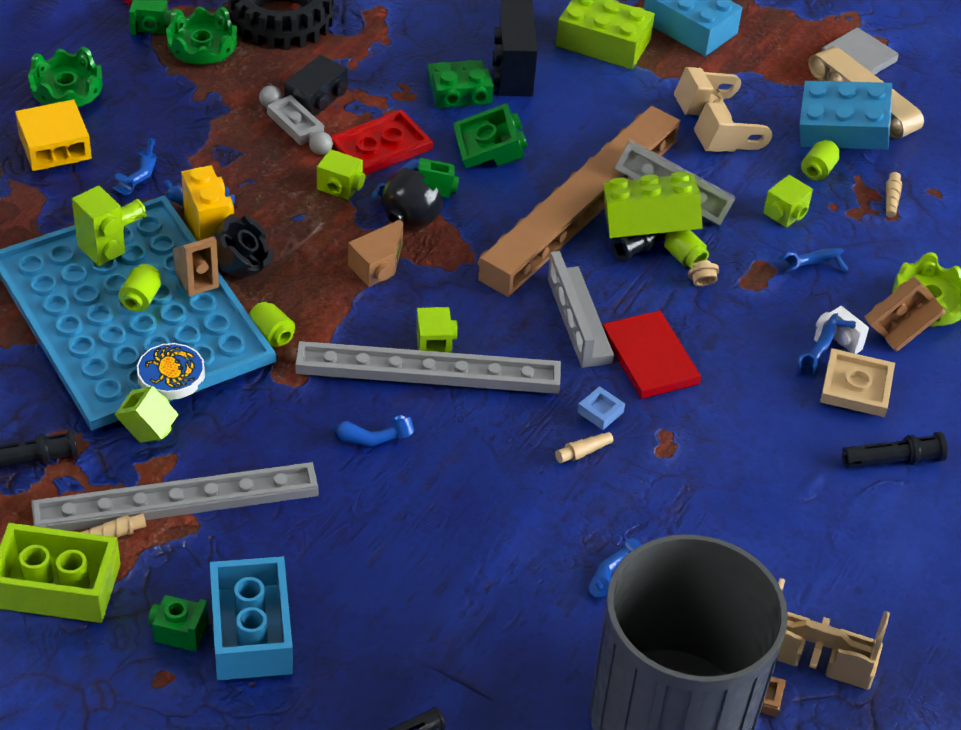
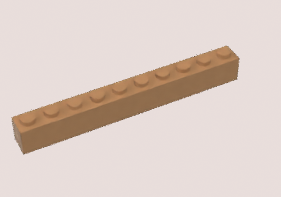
[478,106,680,297]

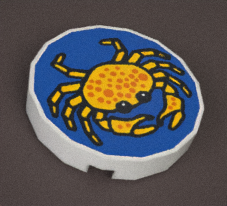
[137,343,205,400]

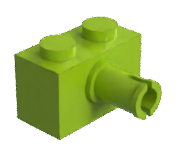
[72,186,147,266]

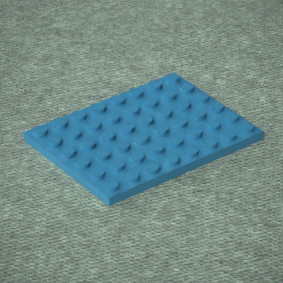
[0,195,276,431]

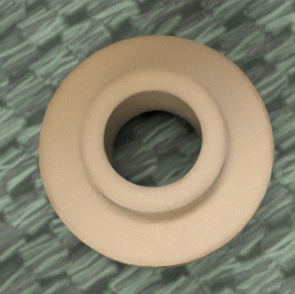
[688,260,719,287]

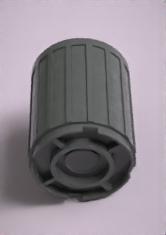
[589,534,788,730]

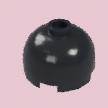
[382,168,444,230]
[211,214,274,278]

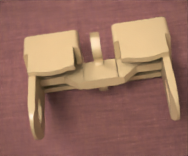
[674,67,773,152]
[777,578,890,690]

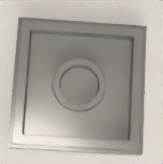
[822,27,899,75]

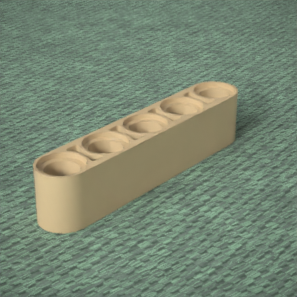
[808,46,924,139]

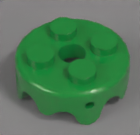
[166,6,237,65]
[28,46,103,107]

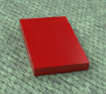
[330,109,433,176]
[602,310,701,399]

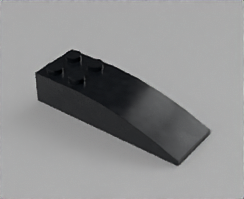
[492,0,538,96]

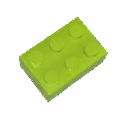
[556,0,655,70]
[603,171,703,238]
[0,523,121,623]

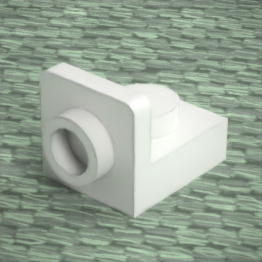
[814,306,869,354]

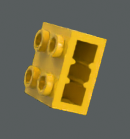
[15,100,92,171]
[181,165,234,241]

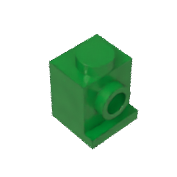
[129,0,172,35]
[417,158,459,198]
[148,595,209,652]

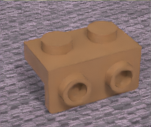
[864,276,945,351]

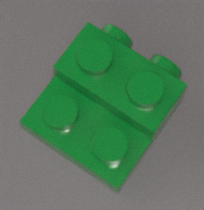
[427,60,494,108]
[453,103,528,169]

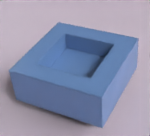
[577,386,625,430]

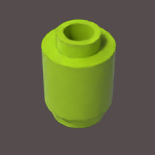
[801,140,839,181]
[664,230,709,269]
[118,264,161,312]
[249,302,295,347]

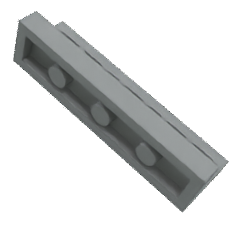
[614,139,735,225]
[548,251,614,368]

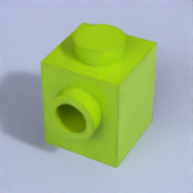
[317,149,365,200]
[763,175,813,228]
[416,307,457,353]
[114,386,178,443]

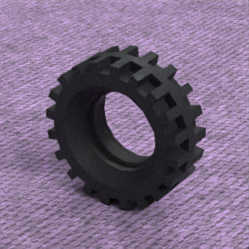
[229,0,334,50]

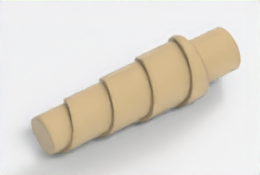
[885,172,903,218]
[555,432,614,463]
[82,513,147,538]

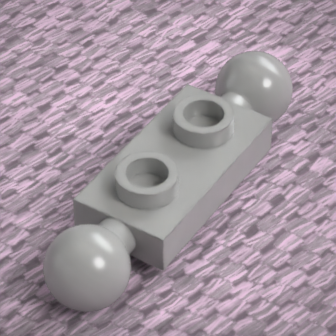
[259,86,333,155]

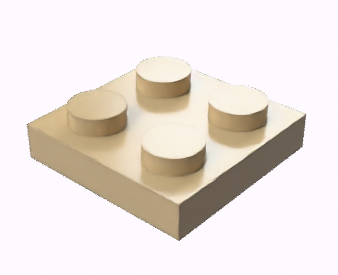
[820,348,895,417]

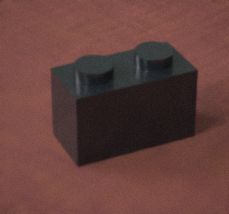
[284,55,348,116]

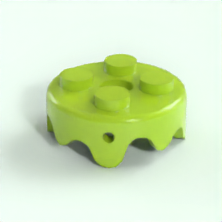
[892,252,961,327]

